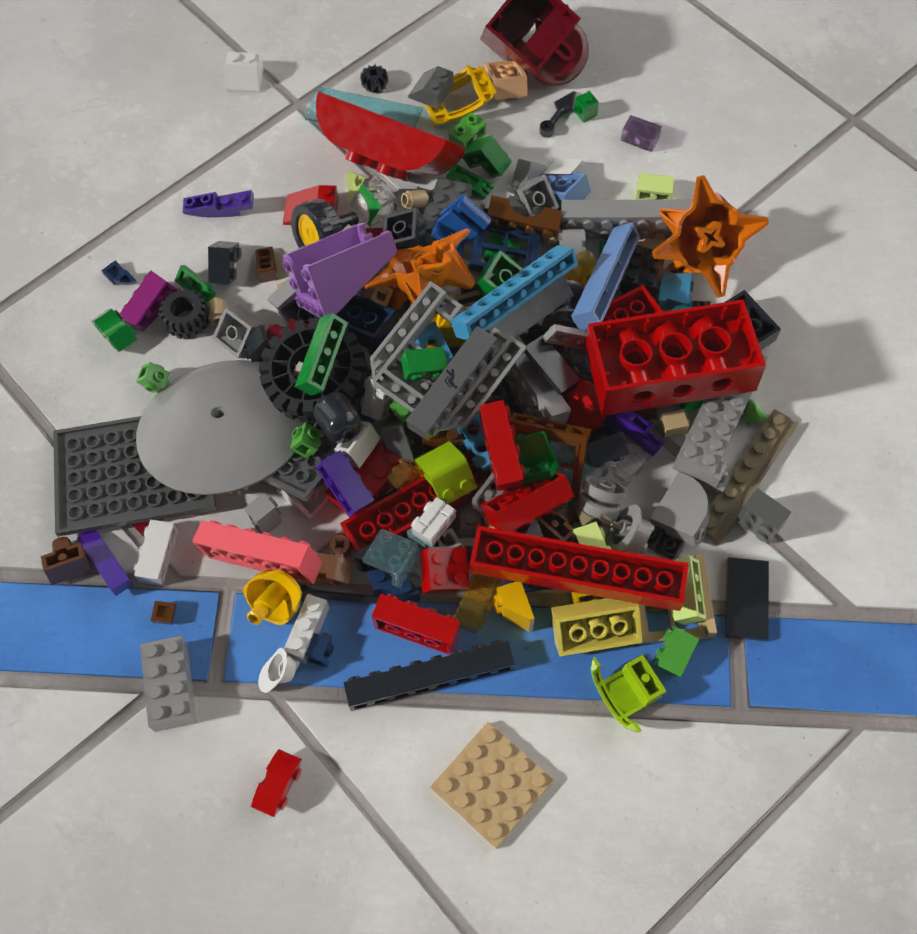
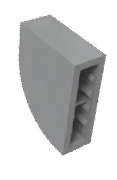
[650,472,710,546]

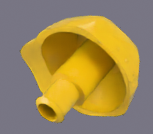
[243,569,302,625]

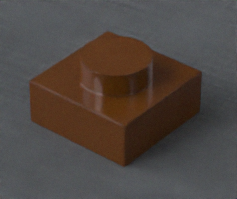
[151,601,177,625]

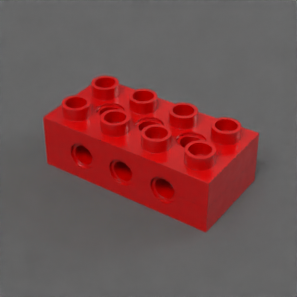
[585,299,766,416]

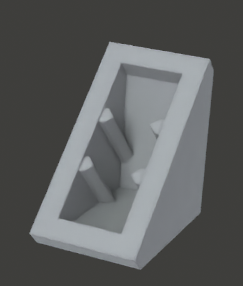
[512,158,547,186]

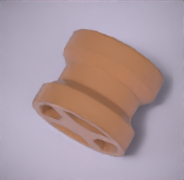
[330,535,351,558]

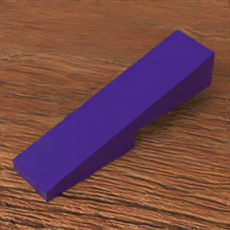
[77,530,133,596]

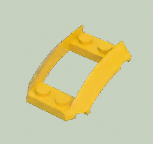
[424,65,496,126]

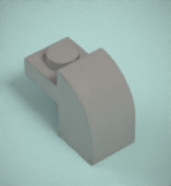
[694,461,730,495]

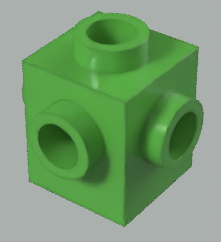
[136,362,170,393]
[290,422,322,458]

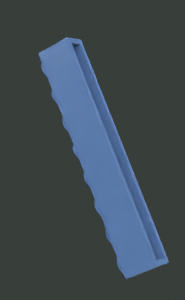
[572,222,640,330]

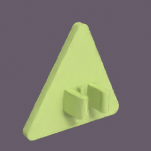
[347,172,381,204]

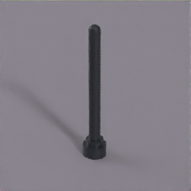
[299,584,380,604]

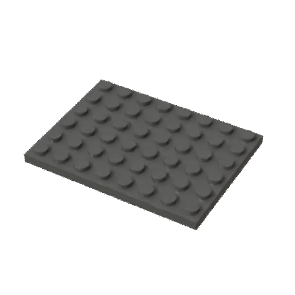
[53,416,216,537]

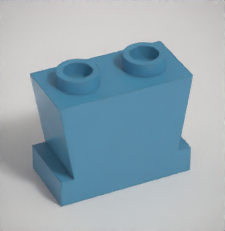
[657,269,694,311]

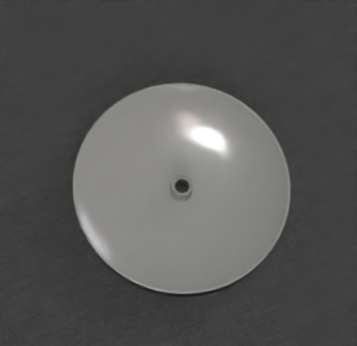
[136,360,305,495]

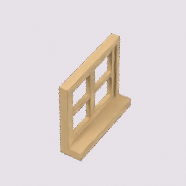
[639,554,717,645]

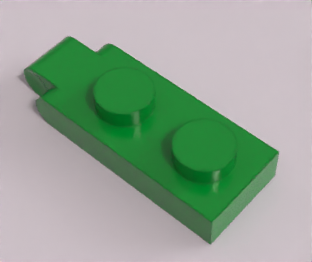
[174,265,216,303]

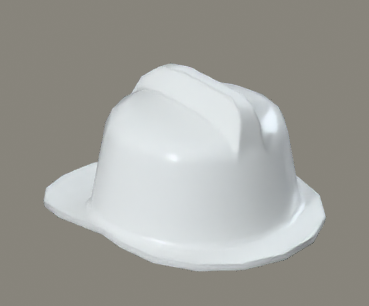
[258,648,300,693]

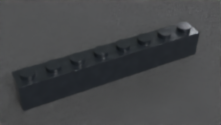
[344,640,515,711]

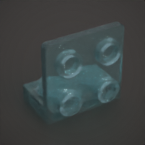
[363,529,418,588]

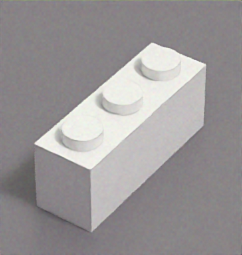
[133,520,178,586]
[284,594,330,664]

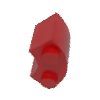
[251,749,302,817]

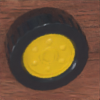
[291,199,359,248]

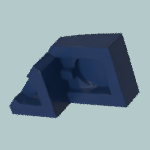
[101,260,137,285]

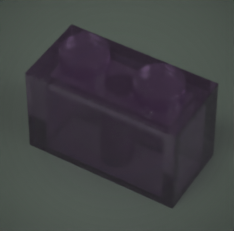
[621,115,662,152]

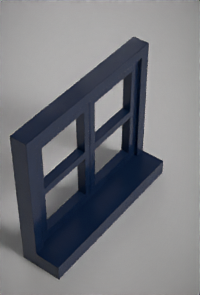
[468,224,541,272]

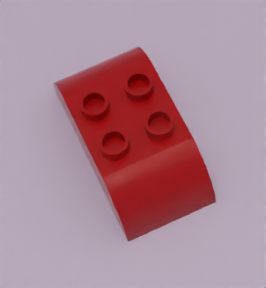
[316,91,466,182]

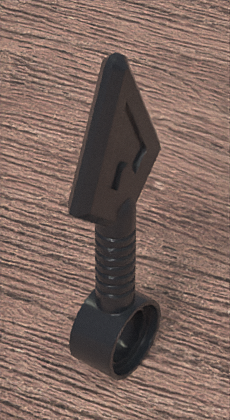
[539,91,576,138]

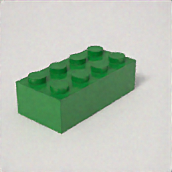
[474,250,546,331]

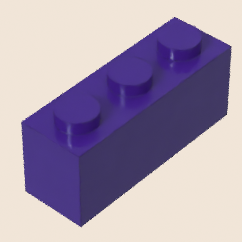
[316,450,374,518]

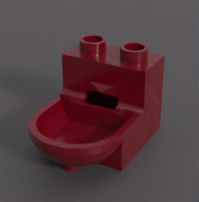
[480,0,589,86]

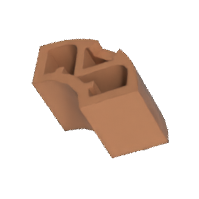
[313,550,353,587]

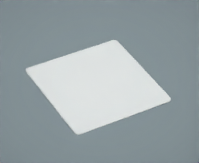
[543,159,583,174]

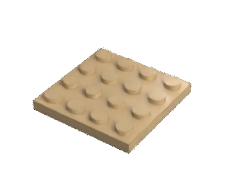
[430,722,554,849]

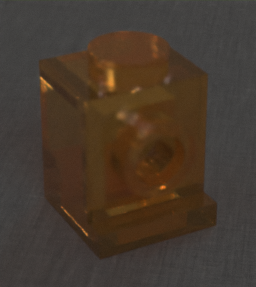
[387,458,421,490]

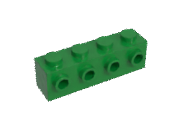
[295,313,348,396]

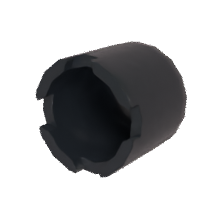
[313,392,361,443]

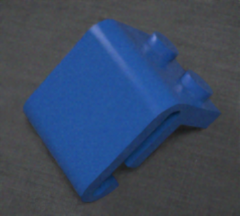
[430,195,491,256]

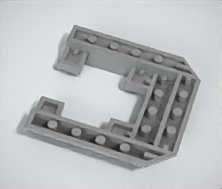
[370,281,527,431]

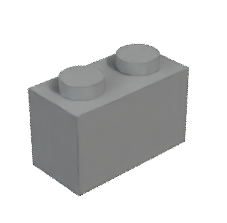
[244,493,282,534]

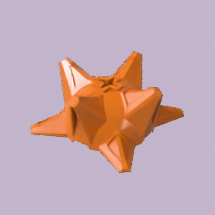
[652,175,769,298]
[364,229,475,310]

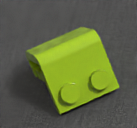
[414,441,478,504]

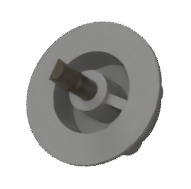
[599,504,654,554]

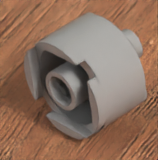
[558,229,586,266]

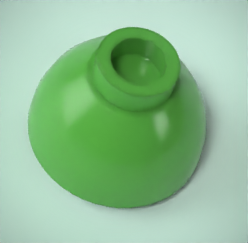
[741,399,768,425]

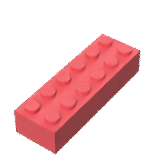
[192,520,323,584]

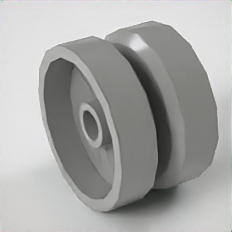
[577,476,628,520]

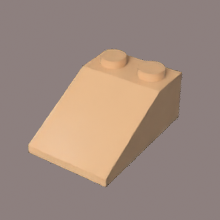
[484,60,527,101]

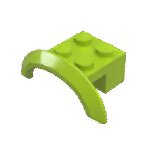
[591,655,666,733]

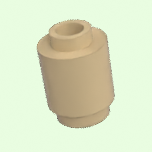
[401,190,429,209]
[208,297,227,326]

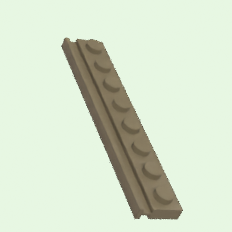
[705,409,799,544]

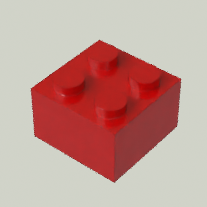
[419,547,470,594]

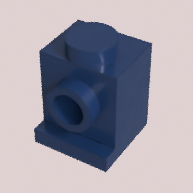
[305,632,334,668]

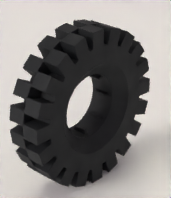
[259,318,368,423]

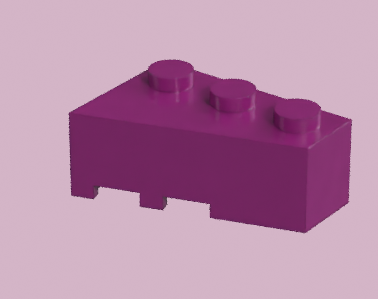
[119,270,178,331]

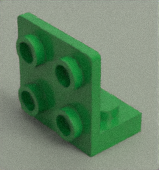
[514,431,559,484]

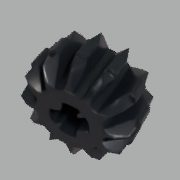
[360,64,388,93]

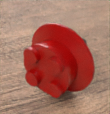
[561,380,607,431]

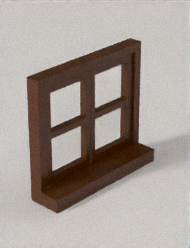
[509,413,592,501]

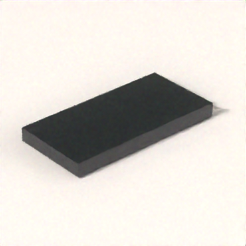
[725,557,769,642]

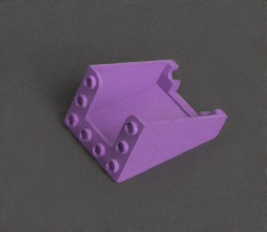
[282,223,397,318]

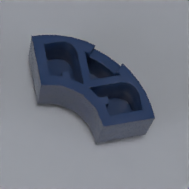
[366,569,420,603]

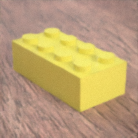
[551,598,642,656]

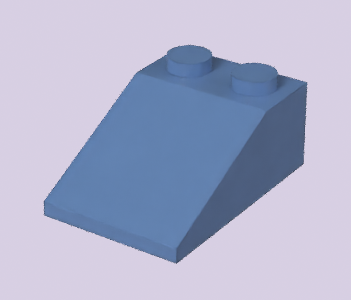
[540,167,591,210]

